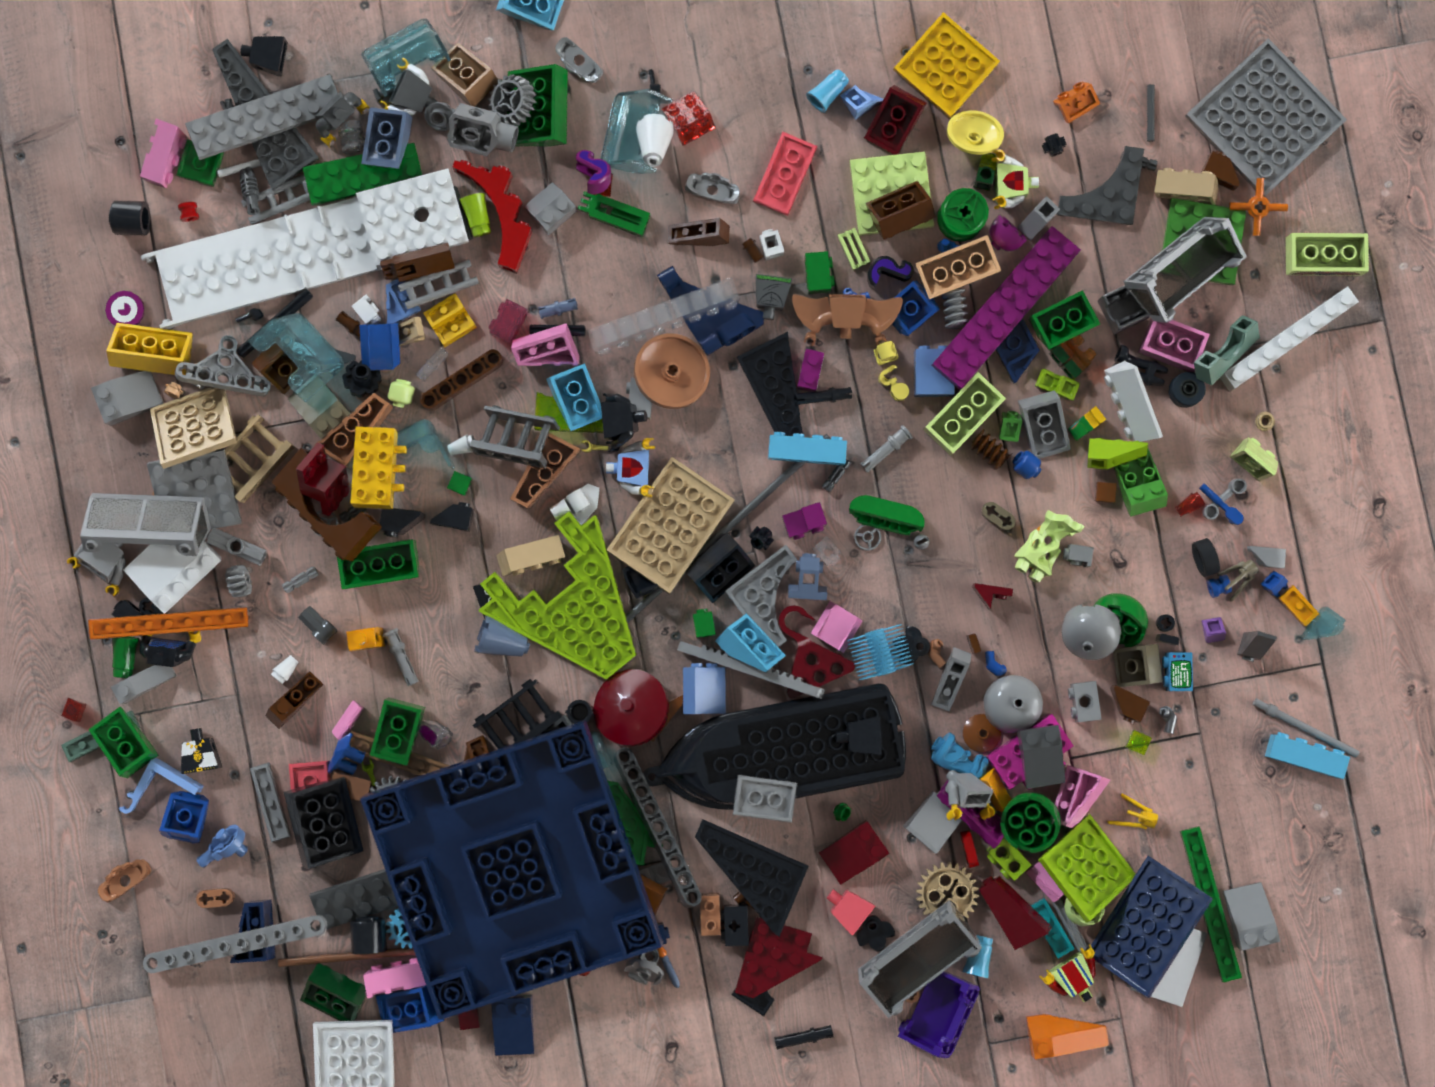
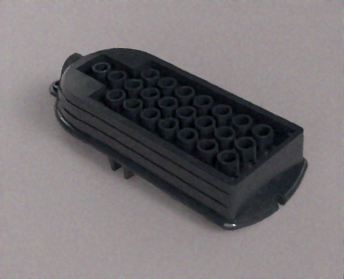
[643,683,906,810]

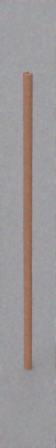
[278,947,415,967]

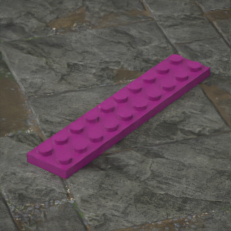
[931,226,1081,390]

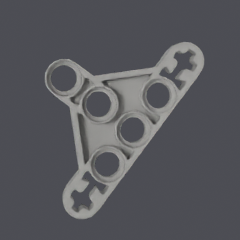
[175,335,271,396]

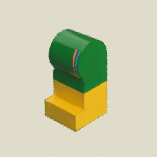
[1067,406,1106,441]

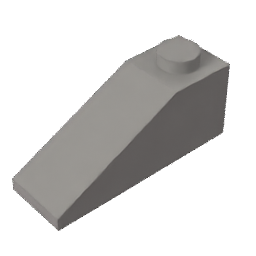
[931,647,971,711]
[111,665,177,704]

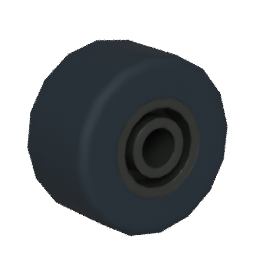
[1168,372,1206,408]

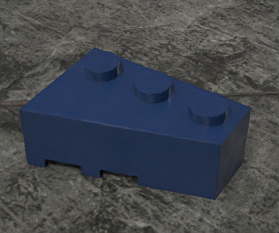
[230,899,276,963]

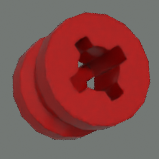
[178,202,200,222]

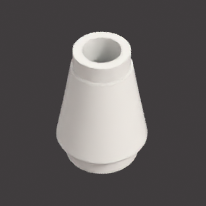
[447,434,476,456]
[271,655,299,684]

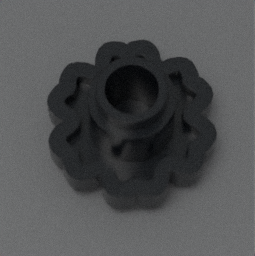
[342,360,382,398]

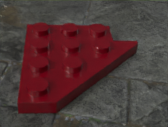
[734,917,823,998]

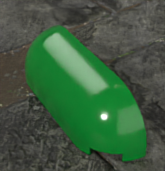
[849,495,925,535]

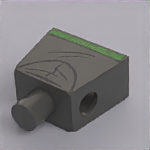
[755,274,792,320]

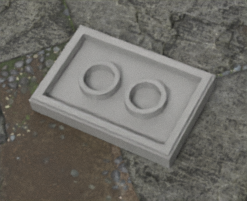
[733,775,797,822]

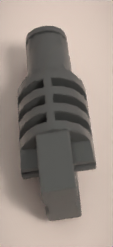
[240,166,260,215]

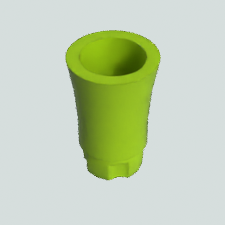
[459,193,491,237]

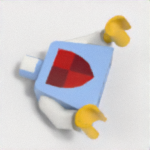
[606,438,655,498]

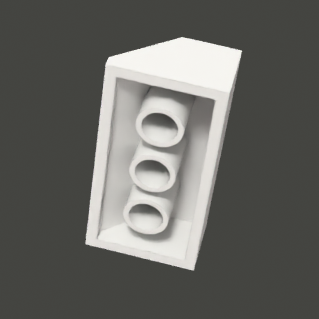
[1104,361,1163,442]

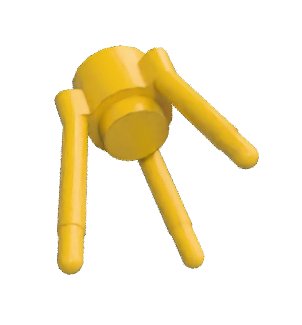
[1107,793,1158,829]

